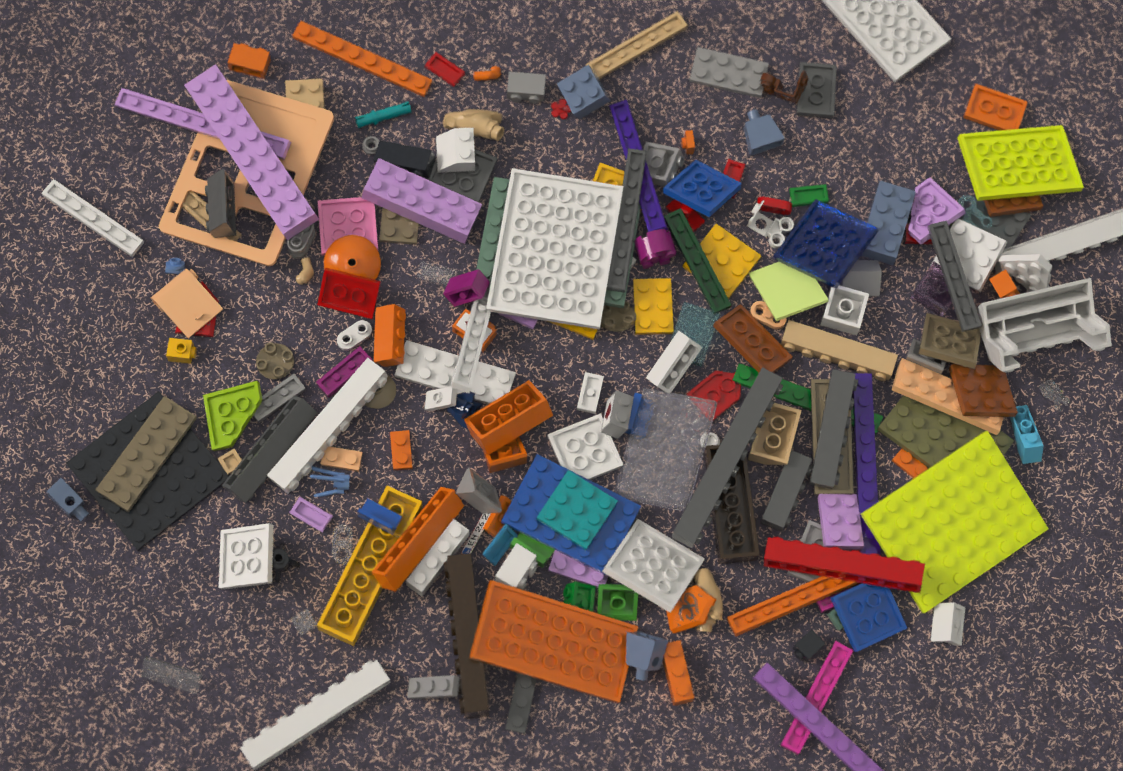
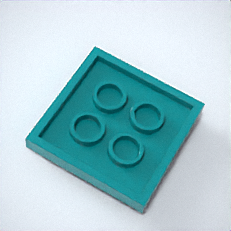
[536,470,618,550]

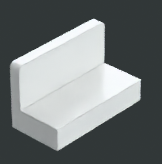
[931,602,965,646]

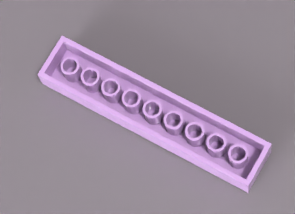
[184,64,319,240]

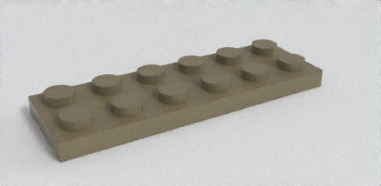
[811,379,853,495]
[95,396,197,512]

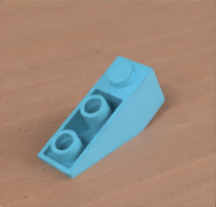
[1010,405,1044,464]

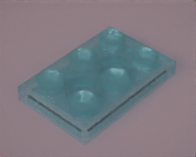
[670,302,720,367]

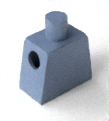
[744,109,785,156]
[46,478,89,521]
[626,632,668,680]

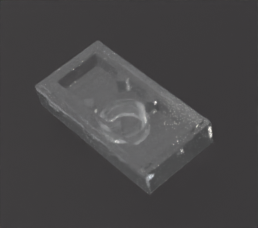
[416,261,457,287]

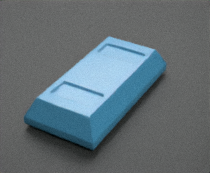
[483,524,518,566]

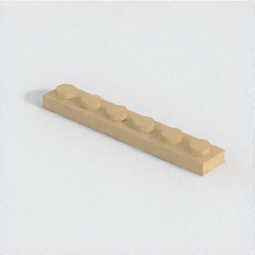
[586,11,688,79]

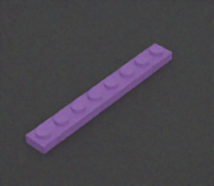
[753,663,883,771]

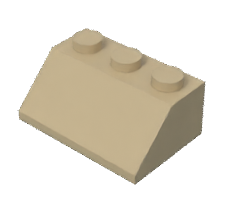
[748,403,802,465]

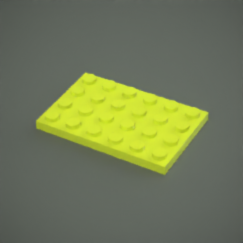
[957,125,1084,201]

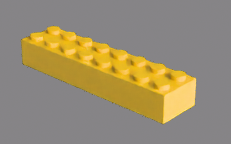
[317,486,423,646]

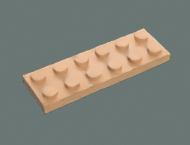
[891,358,1003,435]

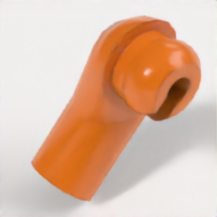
[474,66,501,81]

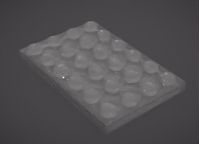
[614,388,718,511]

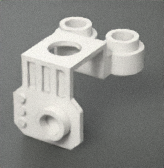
[747,200,794,248]

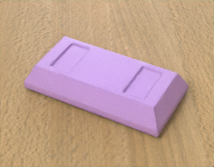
[289,497,333,533]

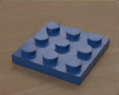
[663,160,742,217]
[830,583,907,652]

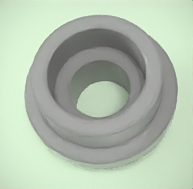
[362,136,380,155]

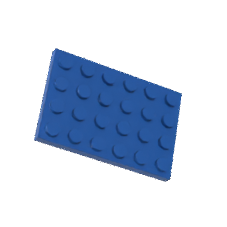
[501,454,641,575]

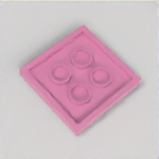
[318,197,378,256]

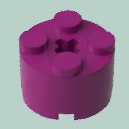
[634,229,676,269]

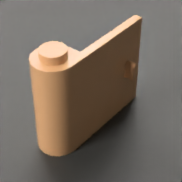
[151,269,223,339]

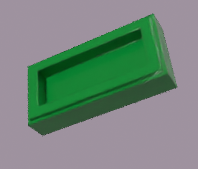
[789,184,829,207]

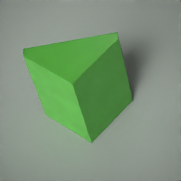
[597,584,638,621]

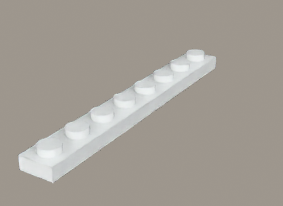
[451,286,491,393]

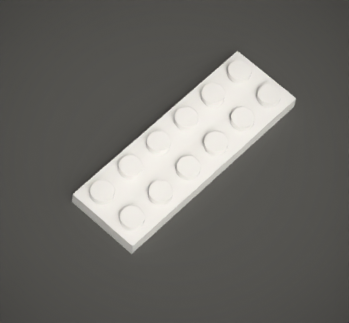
[395,340,516,404]

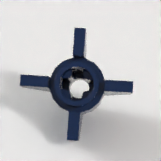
[447,391,482,429]

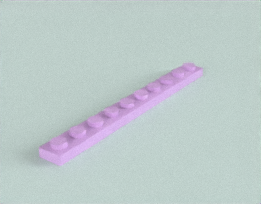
[115,88,291,160]

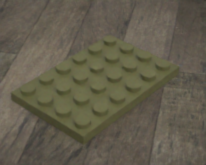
[877,395,1014,468]

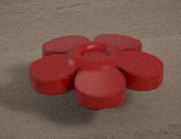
[551,99,571,119]

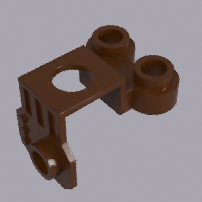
[760,71,808,104]

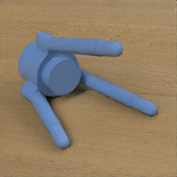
[310,466,350,498]

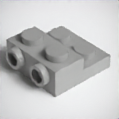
[643,142,685,187]

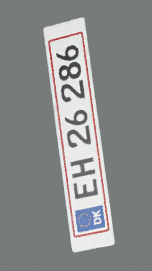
[461,513,491,554]

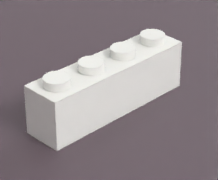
[406,519,469,597]

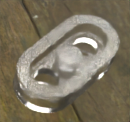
[332,525,353,565]

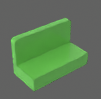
[510,533,555,568]

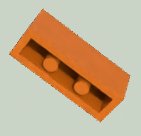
[374,304,406,367]
[663,640,694,706]

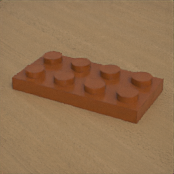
[713,304,793,373]

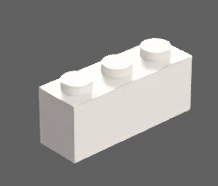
[646,331,702,394]

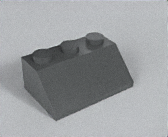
[205,169,237,238]

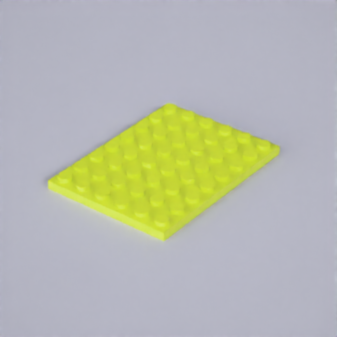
[860,430,1049,613]

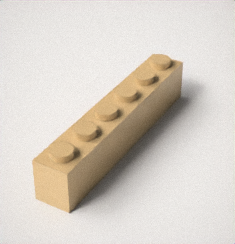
[781,320,898,381]

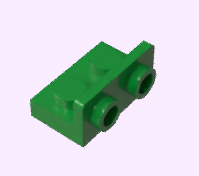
[563,582,596,612]

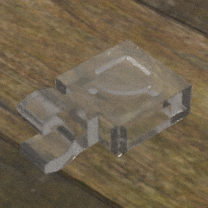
[1039,378,1070,412]

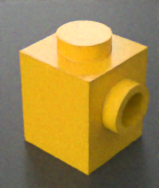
[166,338,197,364]

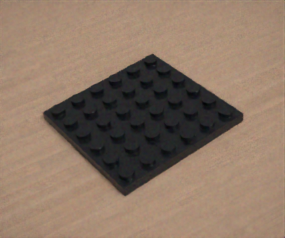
[66,391,229,551]

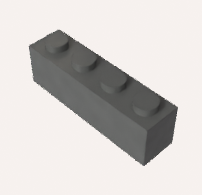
[760,450,813,532]

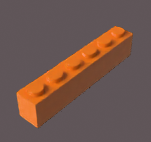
[372,487,465,592]

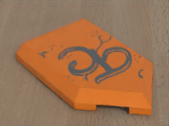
[666,585,717,634]

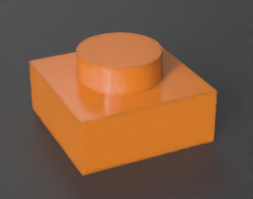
[681,130,695,155]

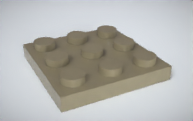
[919,313,981,369]

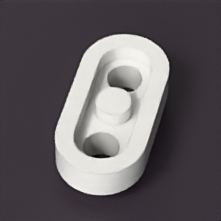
[337,320,372,351]

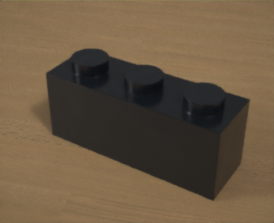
[373,140,436,178]

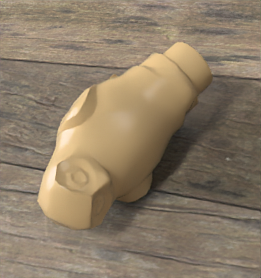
[443,109,504,141]
[694,568,723,632]

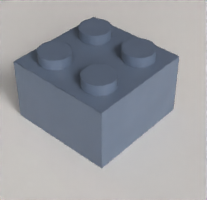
[557,65,611,119]

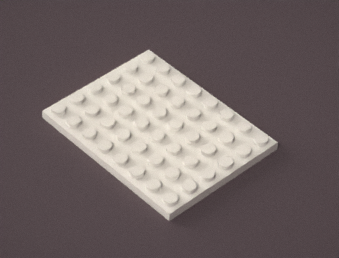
[486,168,623,329]

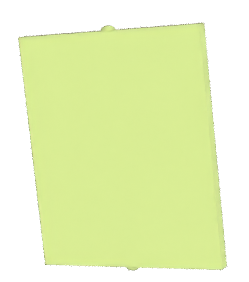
[749,254,829,321]

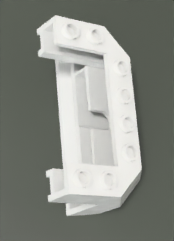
[977,278,1112,372]

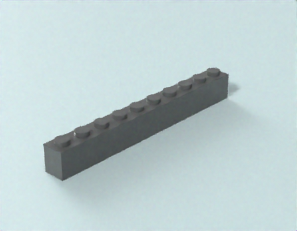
[672,367,784,548]

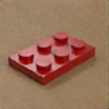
[317,268,381,319]

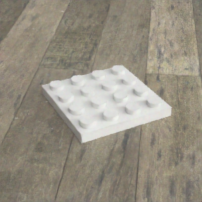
[602,519,705,613]

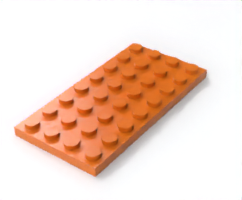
[469,580,638,703]

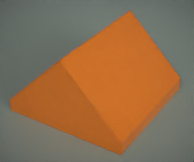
[483,437,527,473]

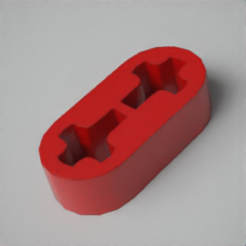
[757,197,792,215]

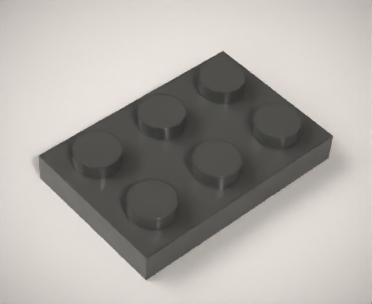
[797,62,837,118]

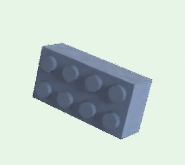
[857,181,916,265]

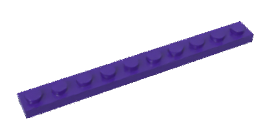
[852,373,881,555]

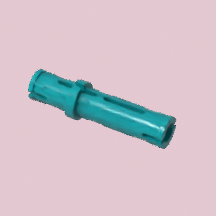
[355,101,412,128]

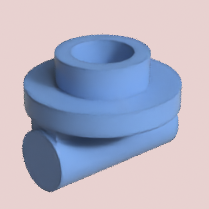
[165,258,185,274]

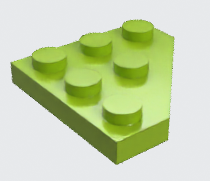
[203,381,263,451]

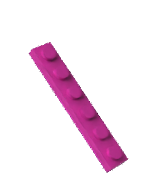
[781,641,853,755]

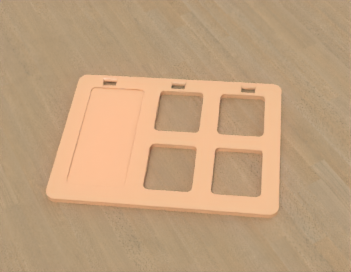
[159,80,334,266]

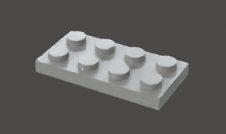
[689,47,769,98]

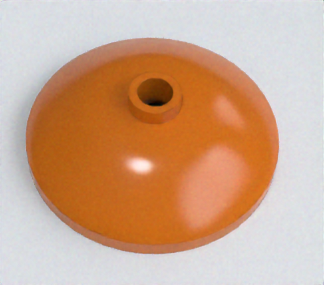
[324,235,381,280]

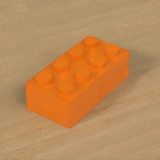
[464,380,553,455]

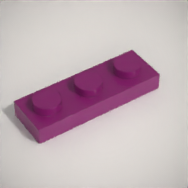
[316,346,373,398]

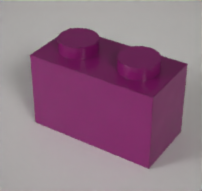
[443,269,490,307]

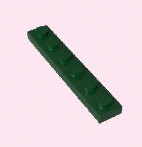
[664,208,731,315]

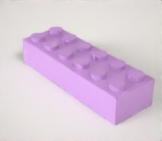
[362,158,482,244]

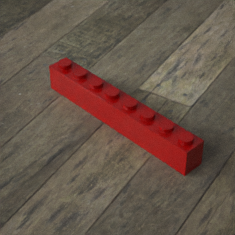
[764,537,925,593]

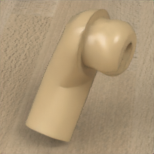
[296,257,314,285]

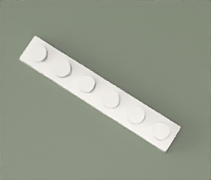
[42,179,144,257]

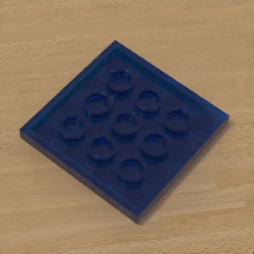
[774,199,878,289]

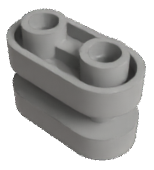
[287,223,315,259]

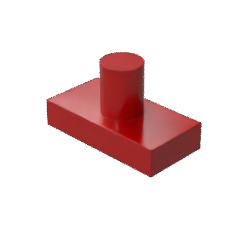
[666,199,705,232]

